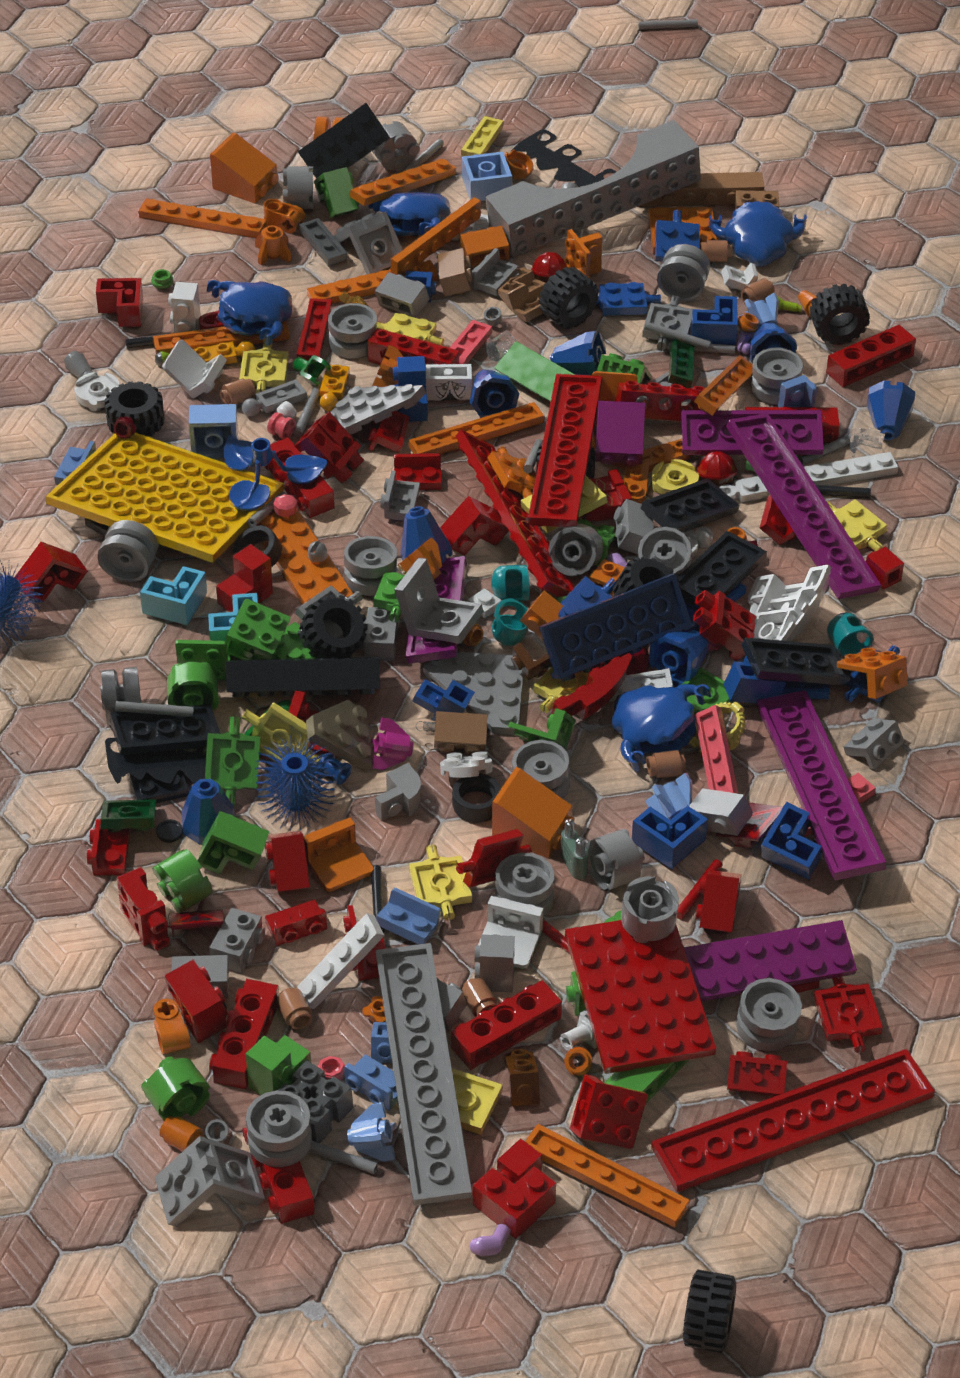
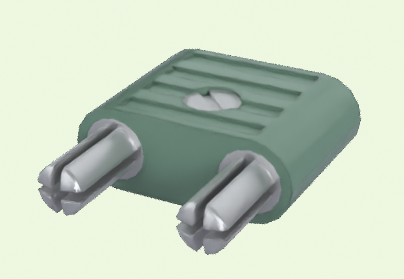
[561,819,588,880]

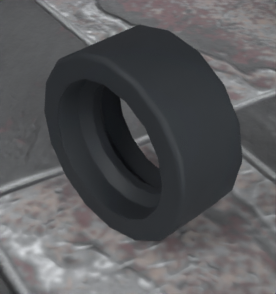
[233,525,282,568]
[452,773,501,823]

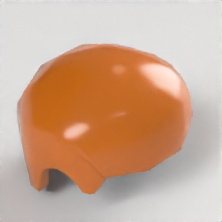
[505,149,533,180]

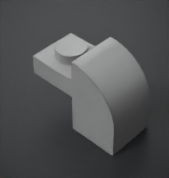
[375,763,421,821]

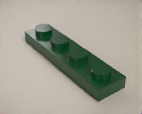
[668,339,694,388]

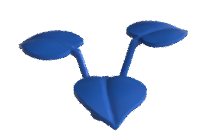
[224,436,327,511]

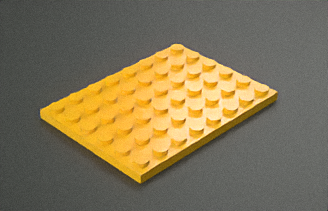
[46,433,284,563]

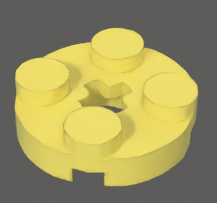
[652,459,699,494]

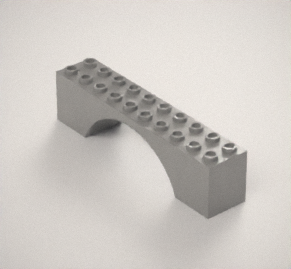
[485,120,701,258]

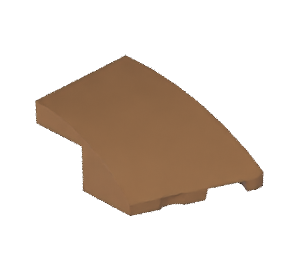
[497,267,545,322]

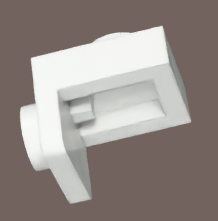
[721,263,758,291]

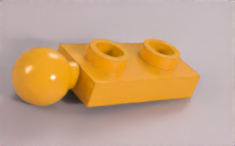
[193,341,255,365]
[320,364,350,411]

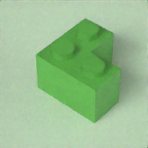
[314,167,360,218]
[197,811,269,874]
[246,1035,311,1096]

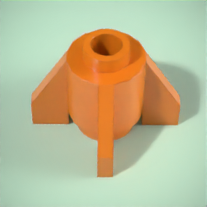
[255,225,292,265]
[372,345,403,387]
[397,537,442,580]

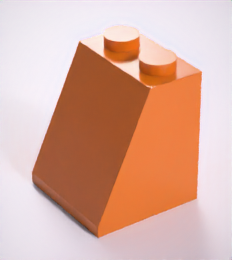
[210,133,279,204]
[492,767,575,859]

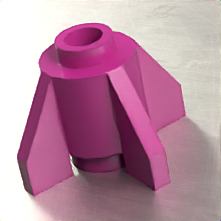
[371,717,414,770]

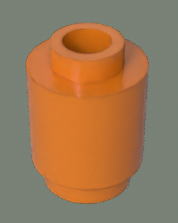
[159,1116,204,1152]

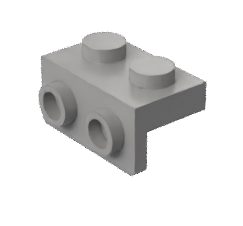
[472,248,519,296]
[380,470,420,520]
[843,718,904,769]

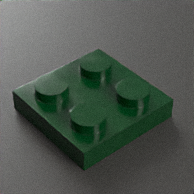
[101,799,156,832]

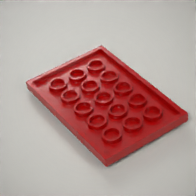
[565,920,716,1074]

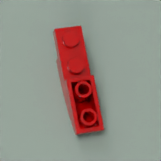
[551,653,632,721]

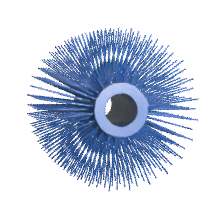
[0,560,43,648]
[255,735,335,830]

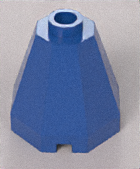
[750,323,797,364]
[550,331,606,376]
[470,369,519,418]
[867,381,915,440]
[401,506,453,563]
[649,630,709,687]
[182,779,235,845]

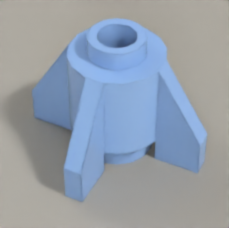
[740,293,779,328]
[645,773,692,820]
[348,1102,397,1162]

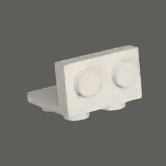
[162,340,227,399]
[478,896,543,969]

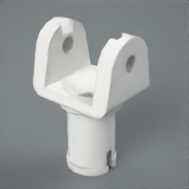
[560,1010,597,1050]

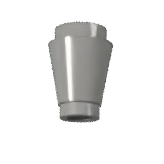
[64,351,93,378]

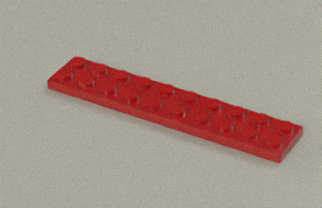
[528,374,602,528]
[455,429,575,597]
[651,1049,935,1193]

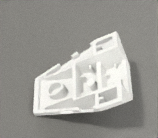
[744,565,831,656]

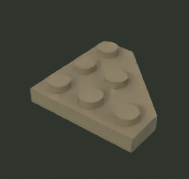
[306,700,373,772]

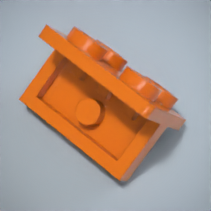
[565,229,603,279]

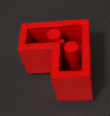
[96,278,143,327]
[440,496,509,556]
[14,542,88,602]
[216,544,273,612]
[265,831,310,892]
[695,870,742,932]
[164,959,228,1044]
[473,1166,556,1239]

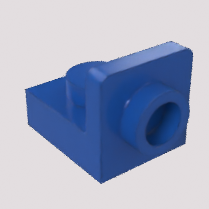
[405,271,437,302]

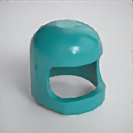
[491,565,530,600]
[491,598,528,646]
[827,612,874,657]

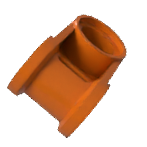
[263,199,306,233]
[153,998,191,1054]

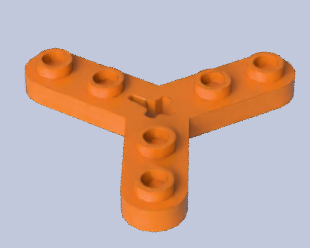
[591,434,691,504]

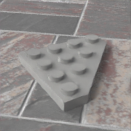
[331,384,426,435]
[423,652,524,735]

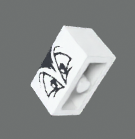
[426,364,472,401]

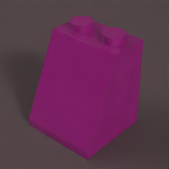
[595,401,645,466]

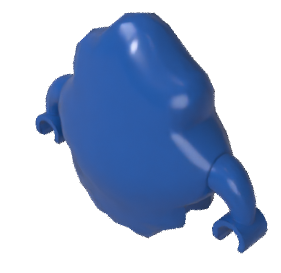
[368,192,451,236]
[709,201,807,267]
[207,280,293,346]
[612,684,712,772]

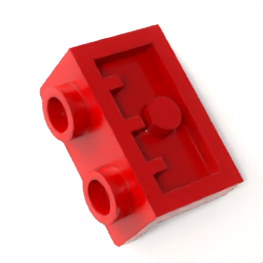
[367,411,409,453]
[394,453,441,490]
[760,495,796,545]
[87,819,130,876]
[265,900,327,946]
[727,1051,787,1096]

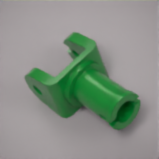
[293,355,332,387]

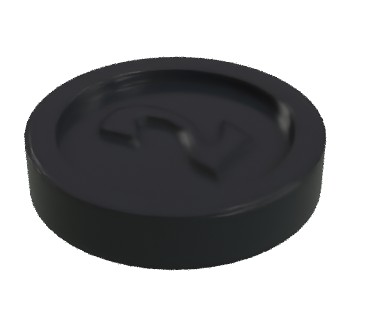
[156,819,183,843]

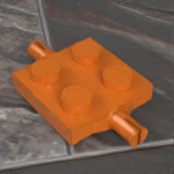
[488,446,536,498]

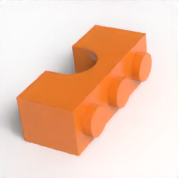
[520,591,563,639]

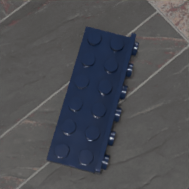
[539,574,692,682]

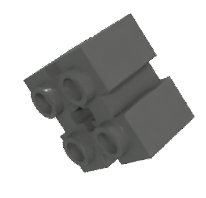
[278,1061,354,1143]

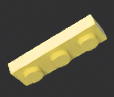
[461,116,503,157]

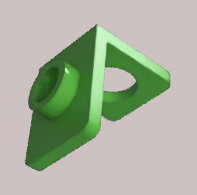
[566,971,586,1016]

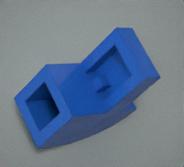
[412,679,475,721]

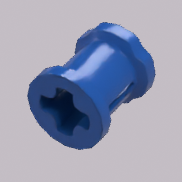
[317,752,352,785]

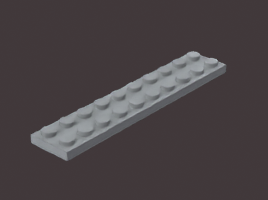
[376,943,472,1205]

